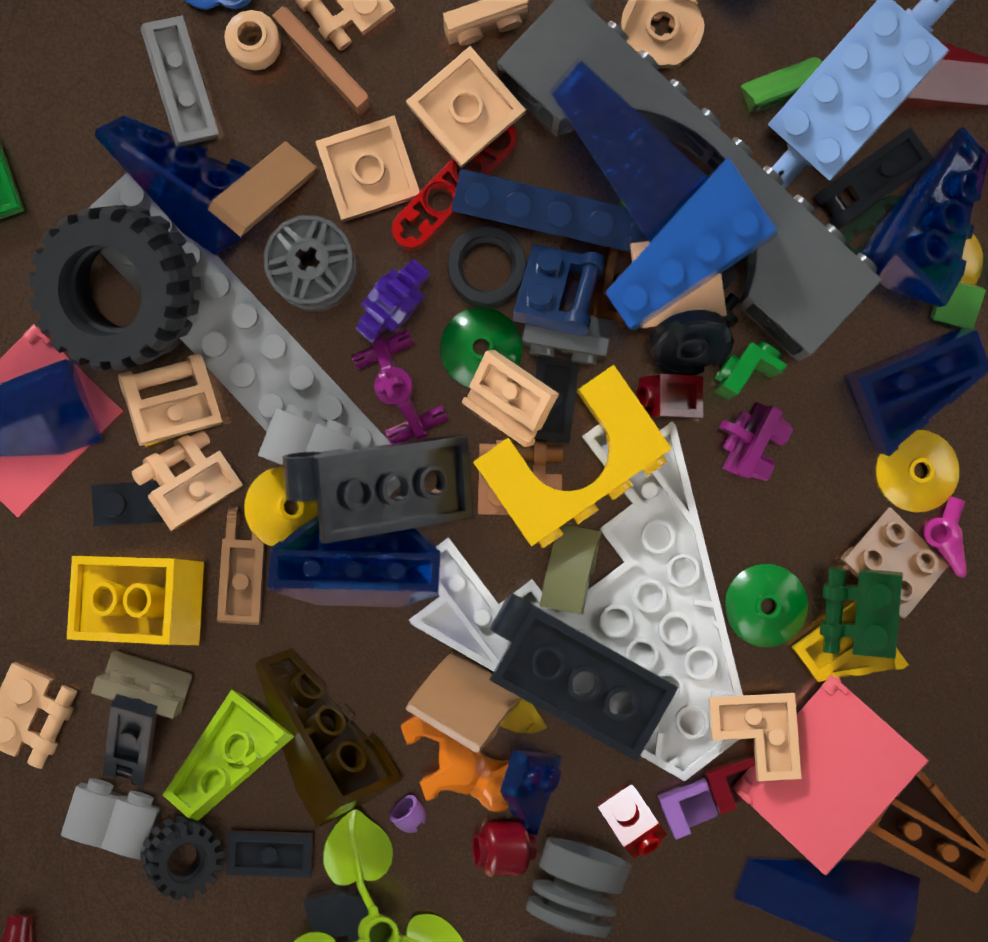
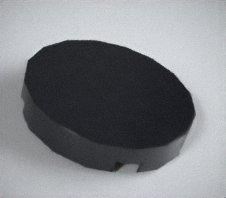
[648,310,734,376]

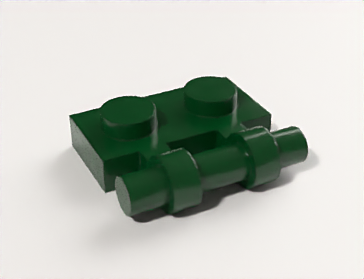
[820,567,903,659]

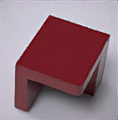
[702,753,755,815]

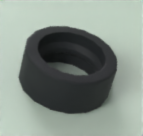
[447,225,527,308]

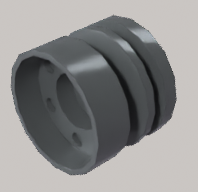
[264,215,357,312]
[526,837,632,938]

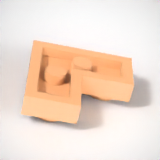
[708,693,802,781]

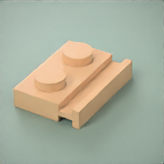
[443,0,528,46]
[461,350,559,447]

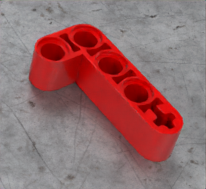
[392,126,517,253]

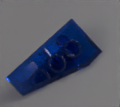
[734,858,920,942]

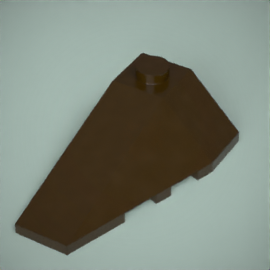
[255,649,403,827]

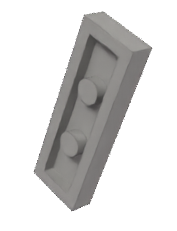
[141,15,219,147]

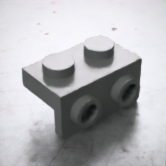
[522,311,612,365]

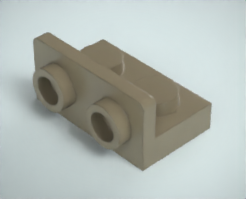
[91,650,192,719]

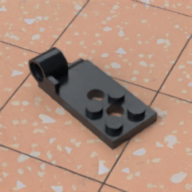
[283,434,473,544]
[489,592,679,762]

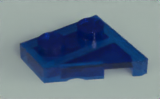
[500,750,562,835]

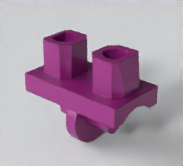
[719,402,794,481]

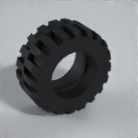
[28,205,201,371]

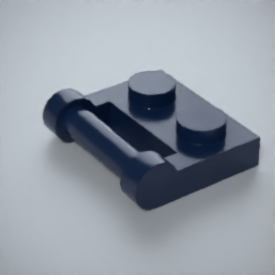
[513,243,606,335]

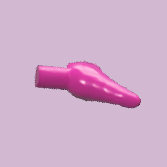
[923,496,967,578]

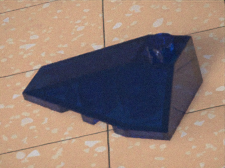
[95,115,252,255]
[862,127,988,307]
[0,359,103,457]

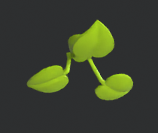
[294,809,463,942]

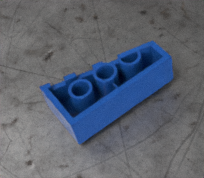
[606,157,778,331]

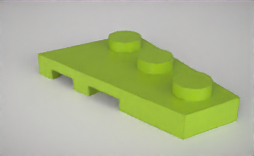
[163,689,295,821]

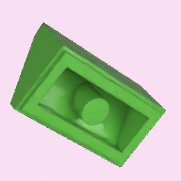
[741,57,823,114]

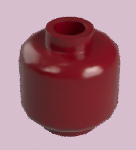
[472,821,537,877]

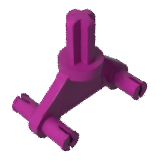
[351,329,449,444]

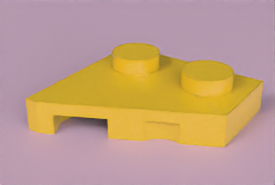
[791,601,909,682]

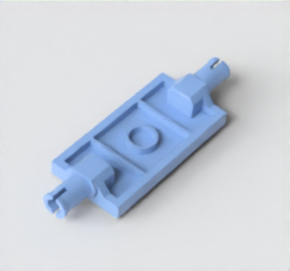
[768,0,957,190]

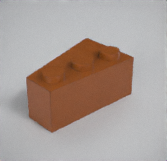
[868,770,988,894]

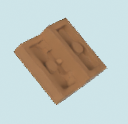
[406,650,522,754]

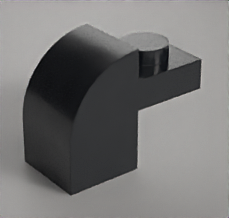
[304,887,381,942]

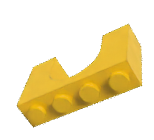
[473,365,672,548]

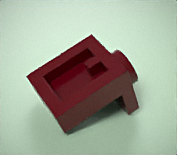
[636,374,703,419]

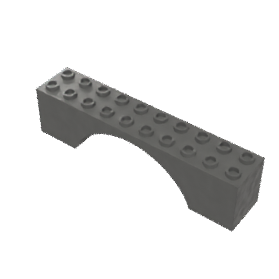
[497,0,882,362]

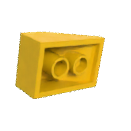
[67,556,204,646]

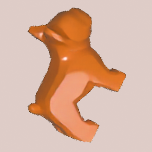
[401,716,521,812]

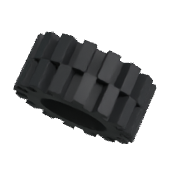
[140,816,224,901]

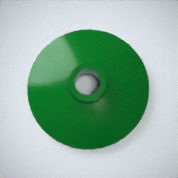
[440,307,523,389]
[724,564,808,647]

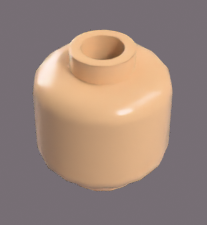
[224,10,282,71]

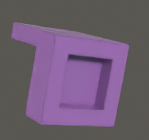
[656,776,718,840]

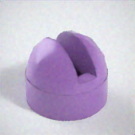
[389,795,427,833]

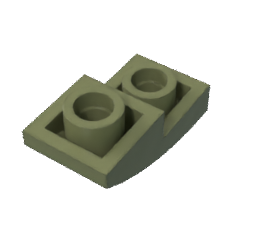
[539,524,602,614]

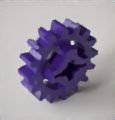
[356,259,430,343]

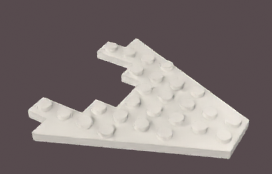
[409,422,743,781]

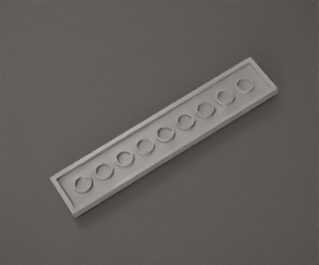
[88,166,401,497]

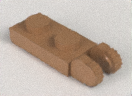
[217,506,266,625]

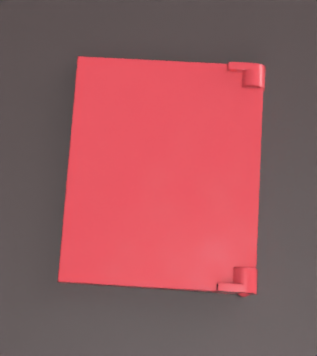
[0,324,124,518]
[732,674,929,876]

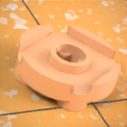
[620,0,705,69]

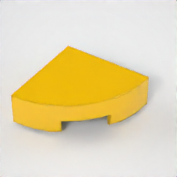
[500,699,547,733]

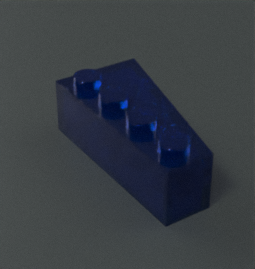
[549,58,708,242]

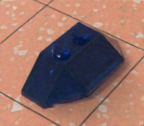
[267,515,441,607]

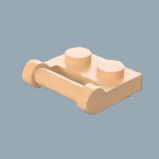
[118,353,222,446]

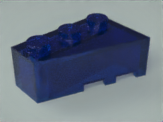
[847,327,988,457]

